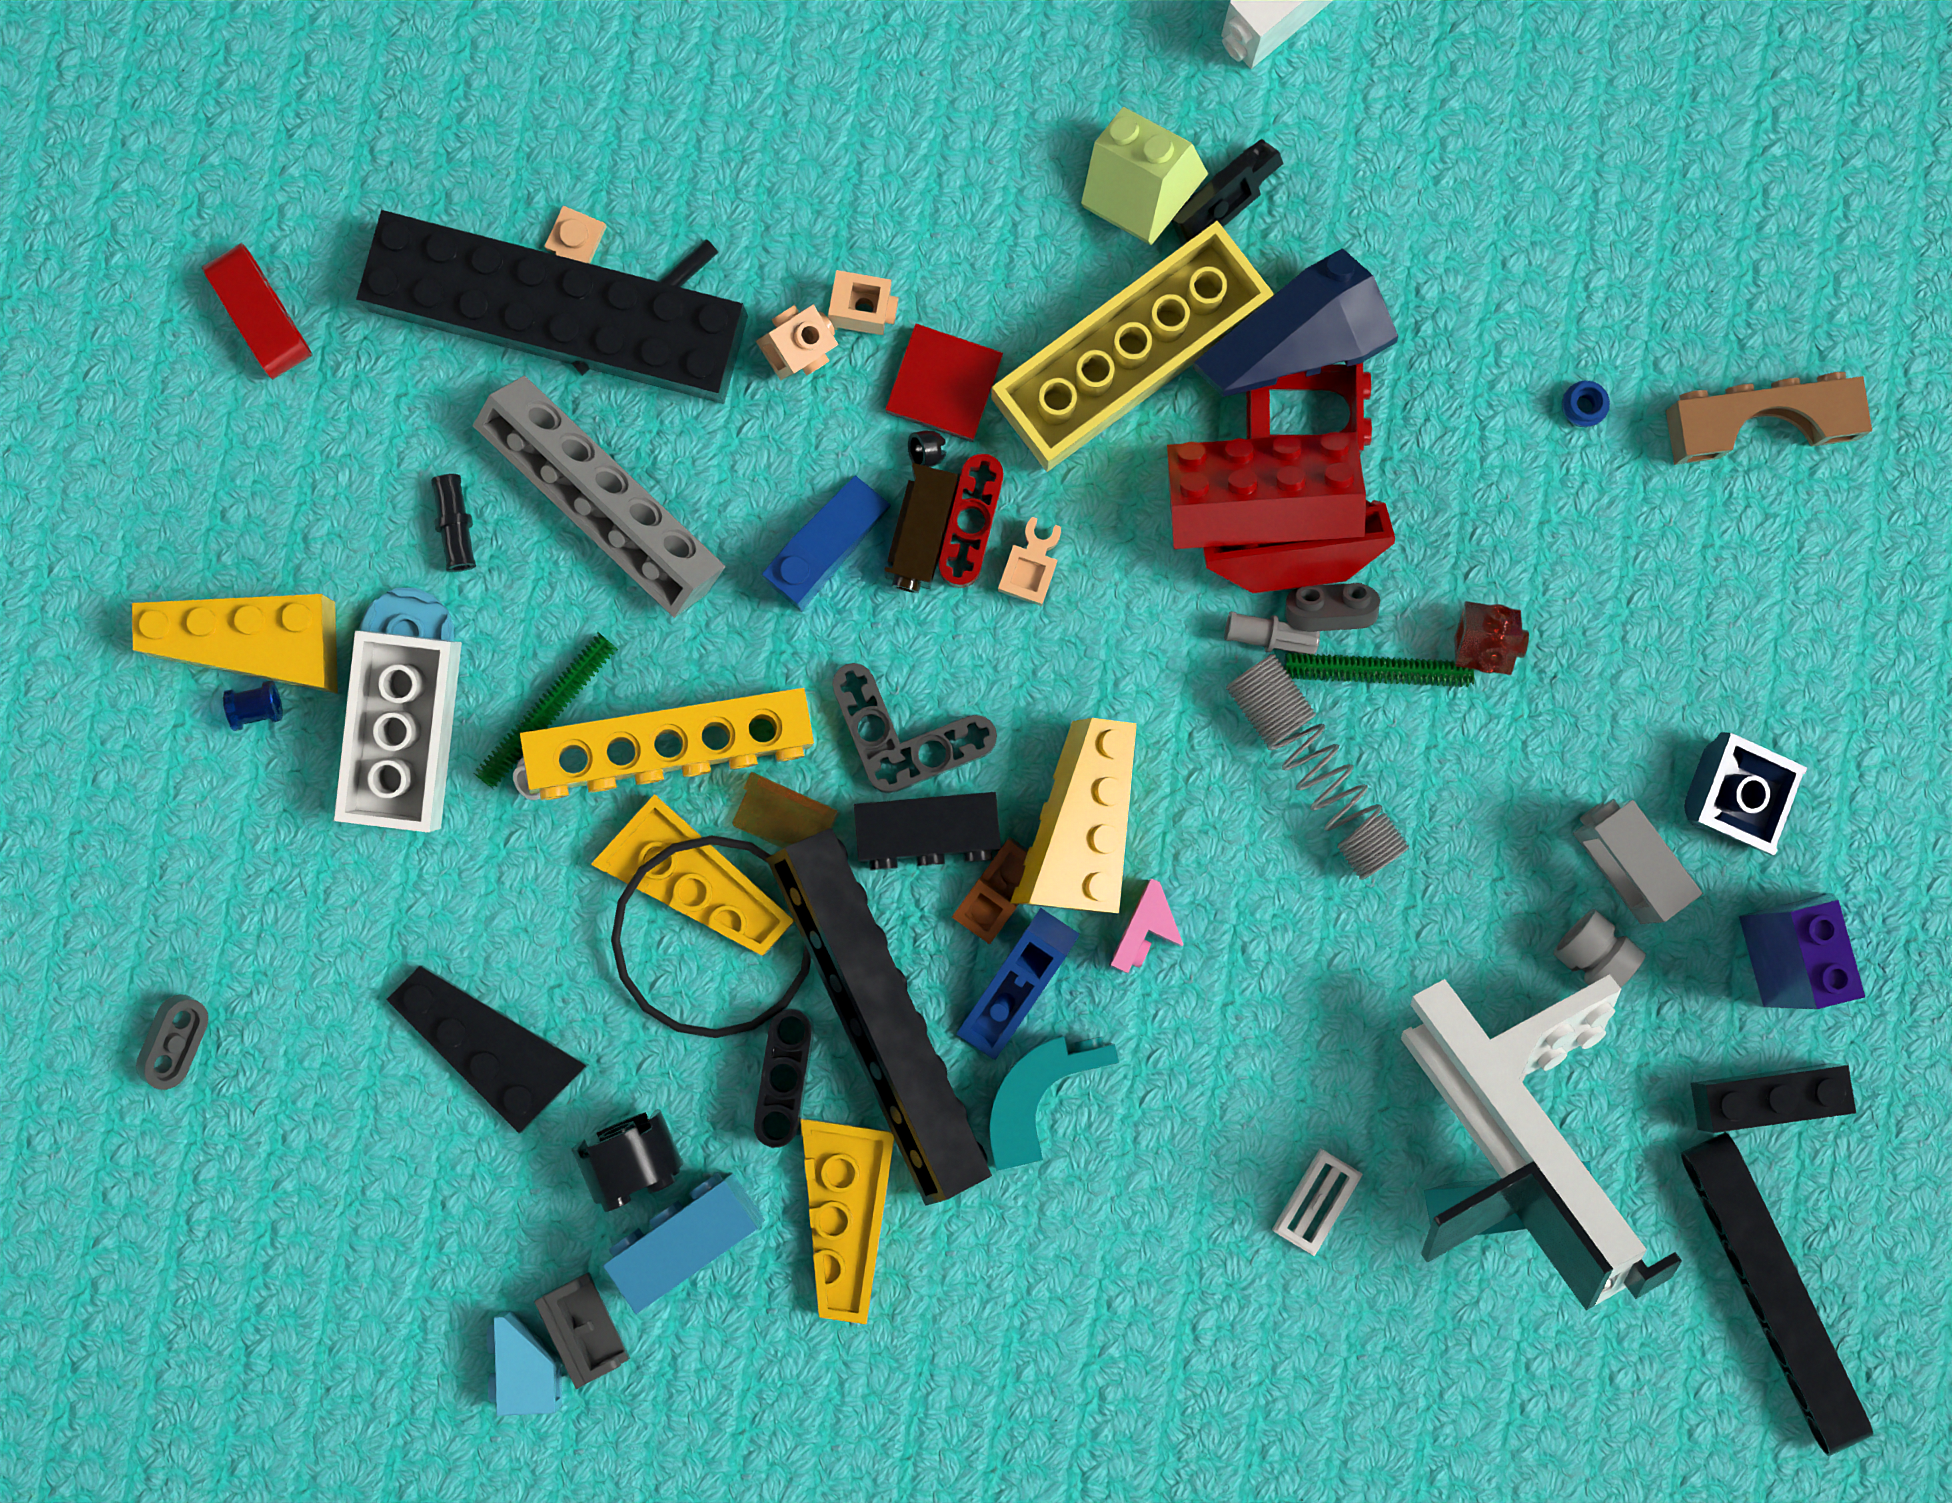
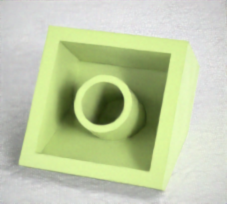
[1081,107,1208,245]

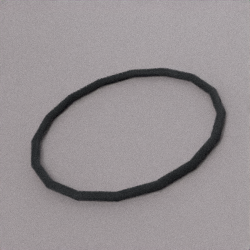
[611,835,811,1038]

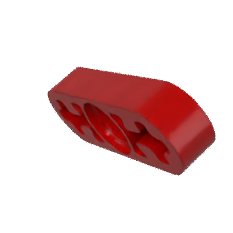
[939,454,1004,588]

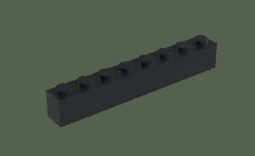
[766,828,992,1206]

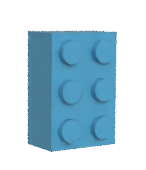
[603,1172,765,1314]

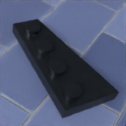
[386,966,589,1134]

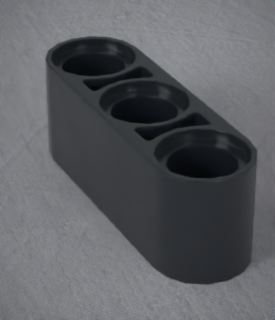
[754,1009,815,1148]

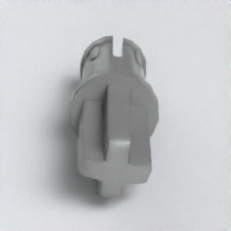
[1224,611,1320,655]

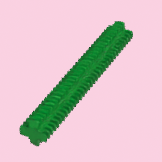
[474,632,618,790]
[1284,653,1475,687]

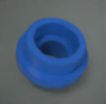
[1562,380,1610,428]

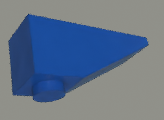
[762,475,891,612]
[956,908,1080,1060]

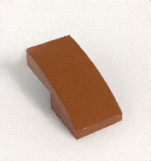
[952,837,1028,945]

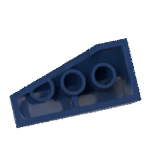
[1193,248,1398,397]

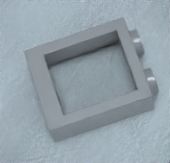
[1573,799,1703,924]

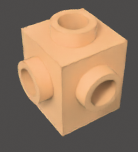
[756,304,839,381]

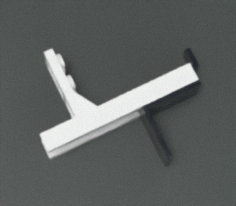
[1401,974,1682,1311]

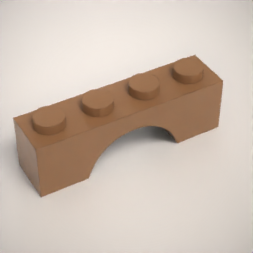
[1666,372,1872,465]

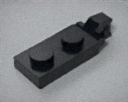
[1171,139,1284,246]

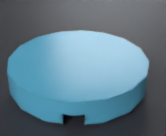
[360,588,455,641]

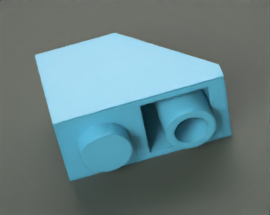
[487,1311,562,1416]

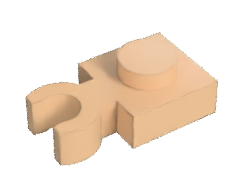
[544,206,607,264]
[998,517,1061,606]

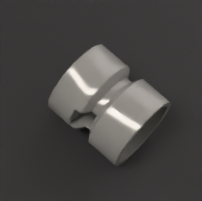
[1553,909,1646,988]

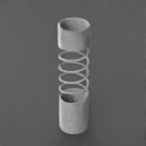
[1226,654,1409,880]

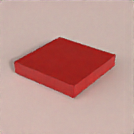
[885,324,1003,442]

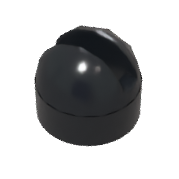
[908,430,947,467]

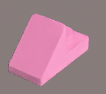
[1109,878,1183,973]

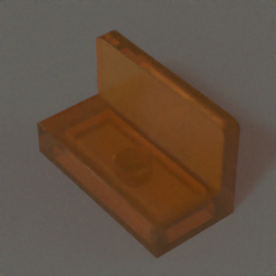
[732,772,840,848]

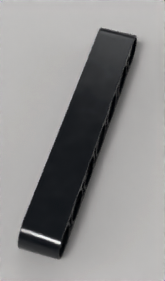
[1681,1132,1873,1456]

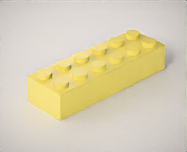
[991,221,1274,472]

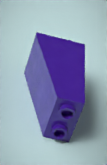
[1739,893,1865,1009]

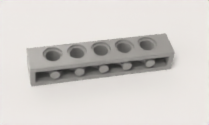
[472,375,726,618]

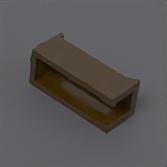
[884,463,958,593]

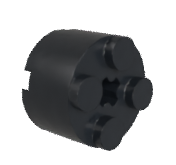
[572,1109,683,1212]

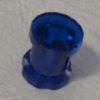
[223,680,283,731]

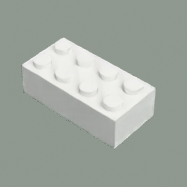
[334,631,462,832]

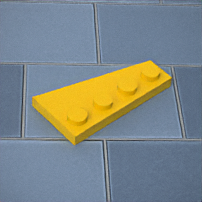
[591,794,795,956]
[801,1118,894,1324]

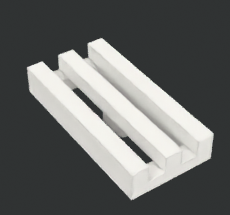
[1272,1148,1363,1256]

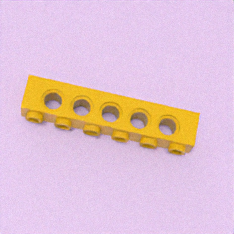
[520,688,814,800]

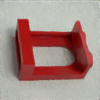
[1246,363,1372,455]

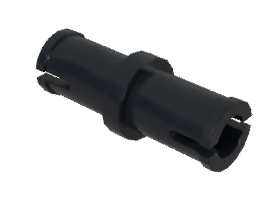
[431,474,476,572]

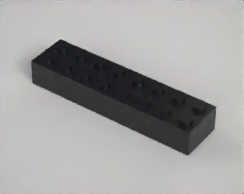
[356,210,748,404]

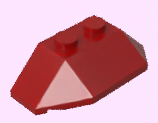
[1202,500,1395,593]

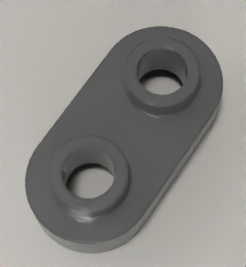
[1285,583,1380,632]
[136,994,208,1090]

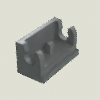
[534,1272,630,1389]

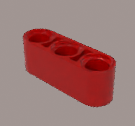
[202,242,313,380]

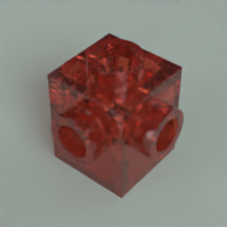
[1454,601,1529,675]

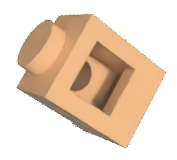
[828,270,899,335]

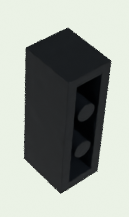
[854,792,1001,871]
[1691,1063,1856,1133]

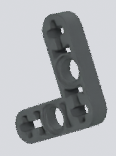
[833,663,997,793]

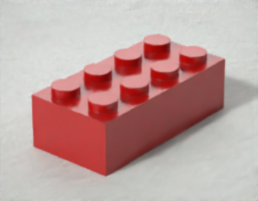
[1167,432,1366,549]

